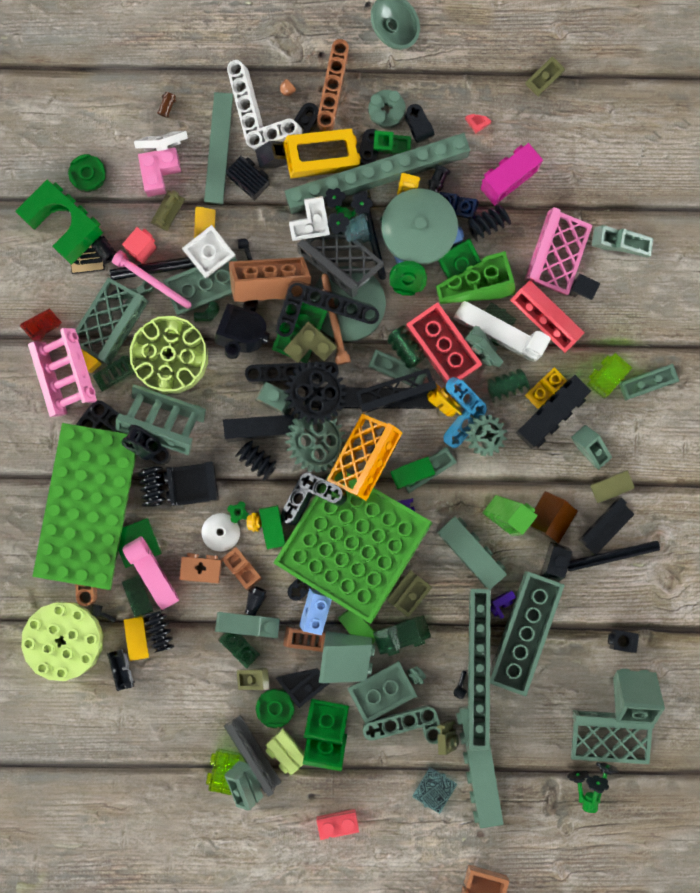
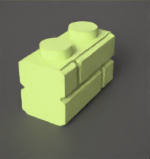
[265,728,304,775]

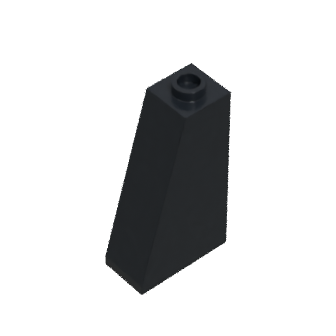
[223,415,295,443]

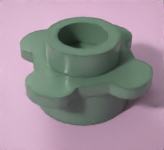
[407,666,426,685]

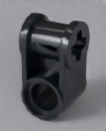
[405,104,435,143]
[121,425,162,460]

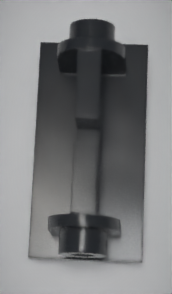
[107,649,135,691]

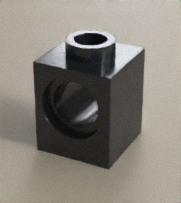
[608,629,639,653]

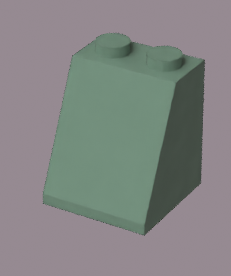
[319,631,375,683]
[613,669,665,724]

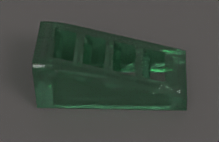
[93,356,135,392]

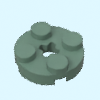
[368,90,406,129]

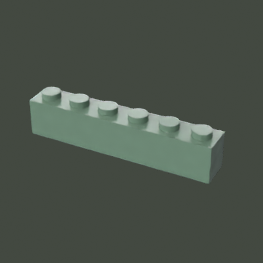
[456,706,504,829]

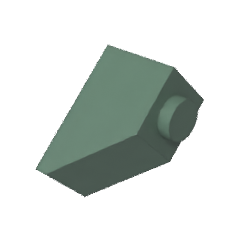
[571,425,612,470]

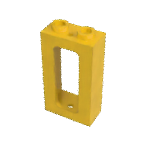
[283,128,361,179]

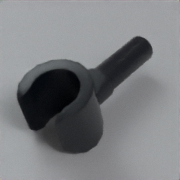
[238,238,253,260]
[91,604,116,623]
[453,671,467,699]

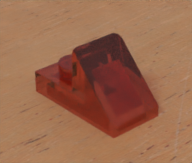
[20,308,62,342]

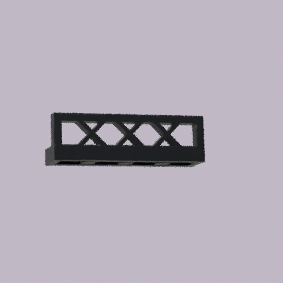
[355,368,437,414]

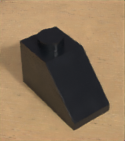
[255,141,301,168]

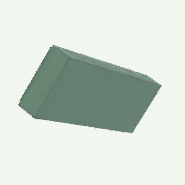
[368,349,426,387]
[618,363,679,401]
[405,446,457,494]

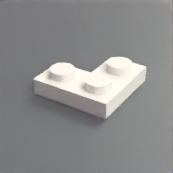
[134,131,188,151]
[289,196,330,241]

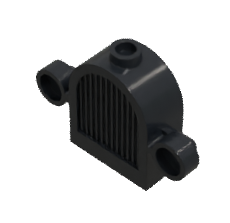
[215,300,270,359]

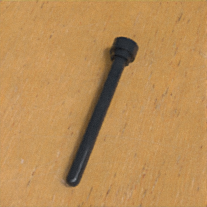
[356,190,386,280]

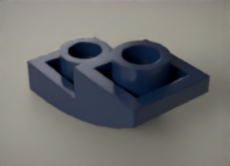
[439,192,479,219]

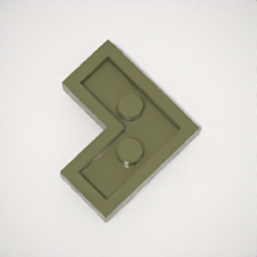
[283,321,338,363]

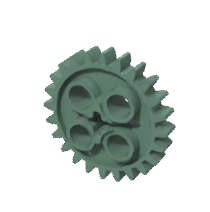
[285,410,346,473]

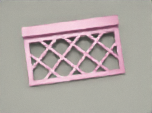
[524,207,592,296]

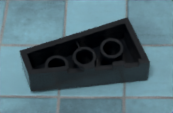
[516,375,591,449]

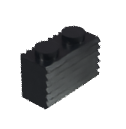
[226,156,270,201]

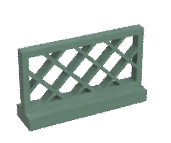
[75,277,149,366]
[571,710,655,764]

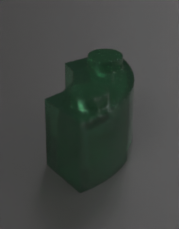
[373,615,431,656]

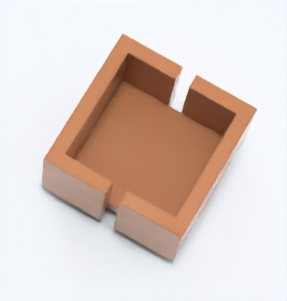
[461,865,509,893]

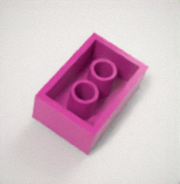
[480,143,543,206]

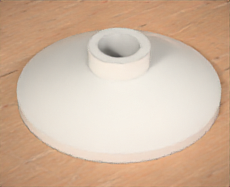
[202,513,240,552]

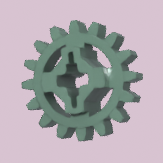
[465,415,507,456]

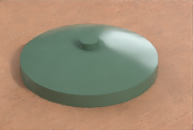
[381,188,458,265]
[310,266,386,342]

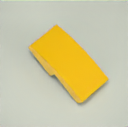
[525,367,568,409]
[124,617,149,661]

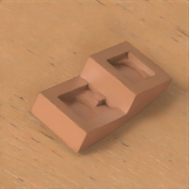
[221,547,262,591]

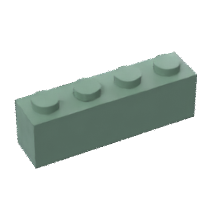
[436,517,507,589]

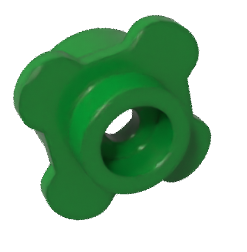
[227,501,249,523]

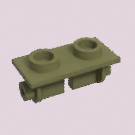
[151,190,185,231]

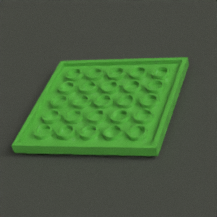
[273,471,432,624]

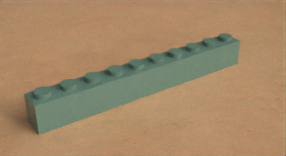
[285,133,470,214]

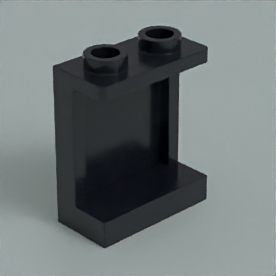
[164,461,219,507]

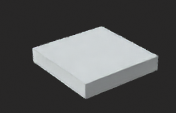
[182,225,236,279]

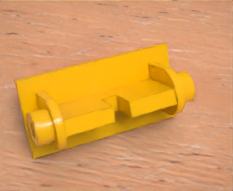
[427,383,462,417]

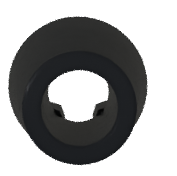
[245,586,267,616]

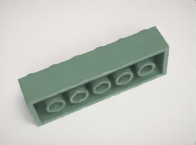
[490,571,565,697]

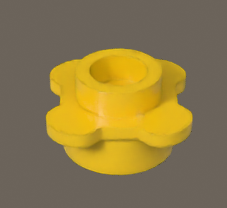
[247,513,262,532]

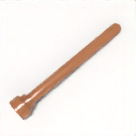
[321,274,351,365]

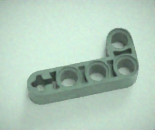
[363,705,440,744]

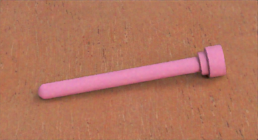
[112,250,191,309]

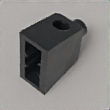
[540,542,573,582]

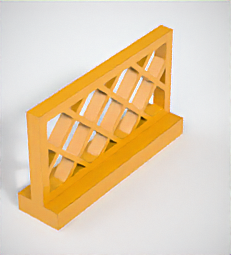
[326,414,403,501]

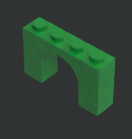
[15,179,103,265]

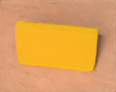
[194,207,216,238]

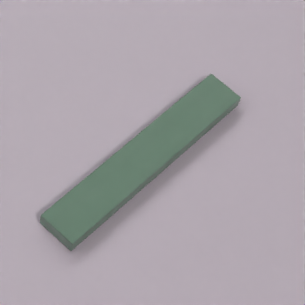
[204,92,233,205]

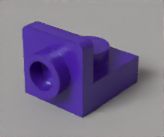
[490,590,516,619]

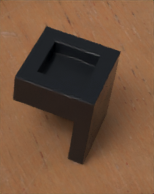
[569,274,600,300]

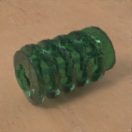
[387,325,426,368]
[487,369,530,403]

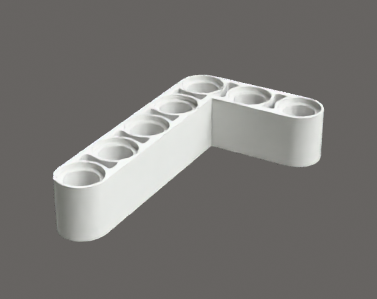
[227,60,302,151]
[453,301,551,362]

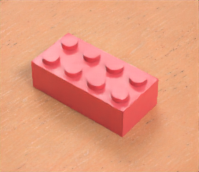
[405,302,482,386]

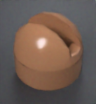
[280,79,296,96]

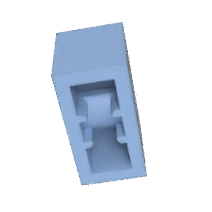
[299,588,332,636]

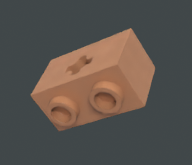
[179,553,222,584]

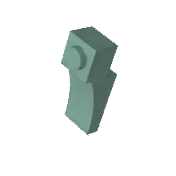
[591,225,654,258]
[215,612,280,638]

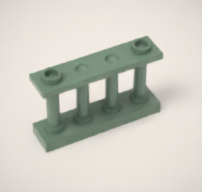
[116,384,206,455]

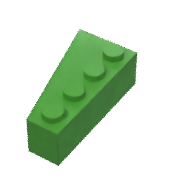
[482,495,538,536]

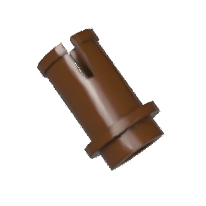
[157,92,176,118]

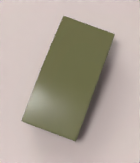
[590,470,635,503]

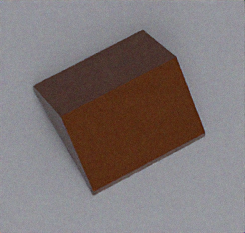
[530,491,578,544]

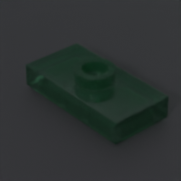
[122,574,154,618]

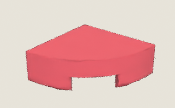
[465,114,492,134]

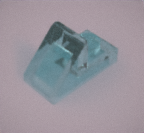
[345,214,370,243]

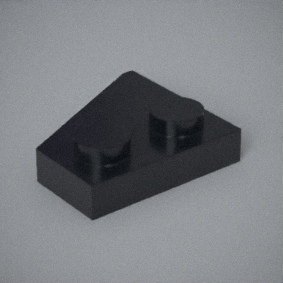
[276,668,330,708]

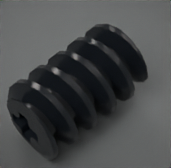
[468,204,511,242]
[235,440,277,482]
[138,466,166,507]
[142,610,175,653]

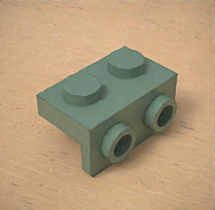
[465,326,504,367]

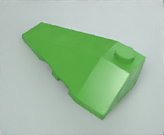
[436,251,516,304]

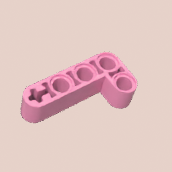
[123,536,179,610]

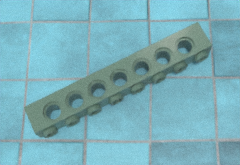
[467,589,491,751]

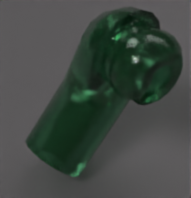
[194,301,220,322]

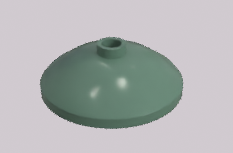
[371,0,420,50]

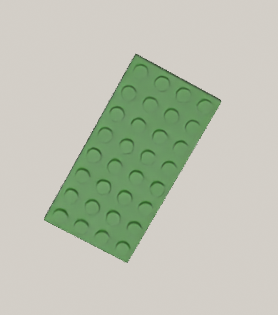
[32,423,136,590]

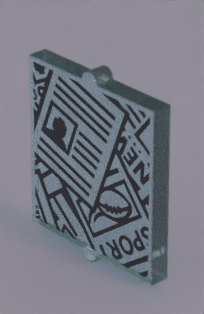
[412,767,457,814]

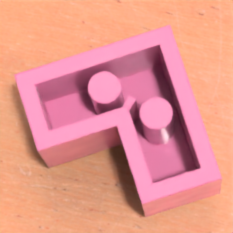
[138,147,181,197]

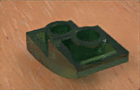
[218,633,260,668]

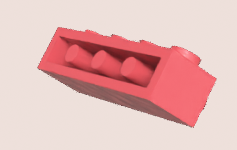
[510,280,585,353]

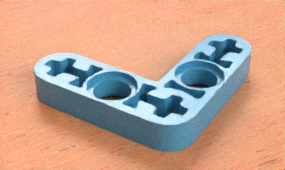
[443,377,487,448]

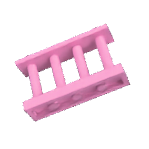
[28,328,97,417]

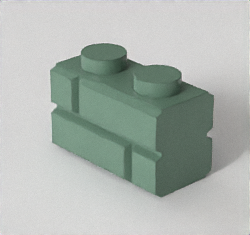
[224,761,263,811]

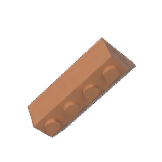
[229,257,311,302]

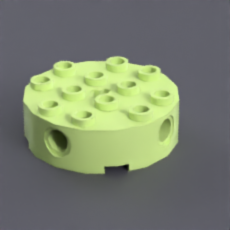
[130,316,208,394]
[21,602,104,681]

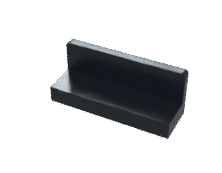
[578,498,634,555]

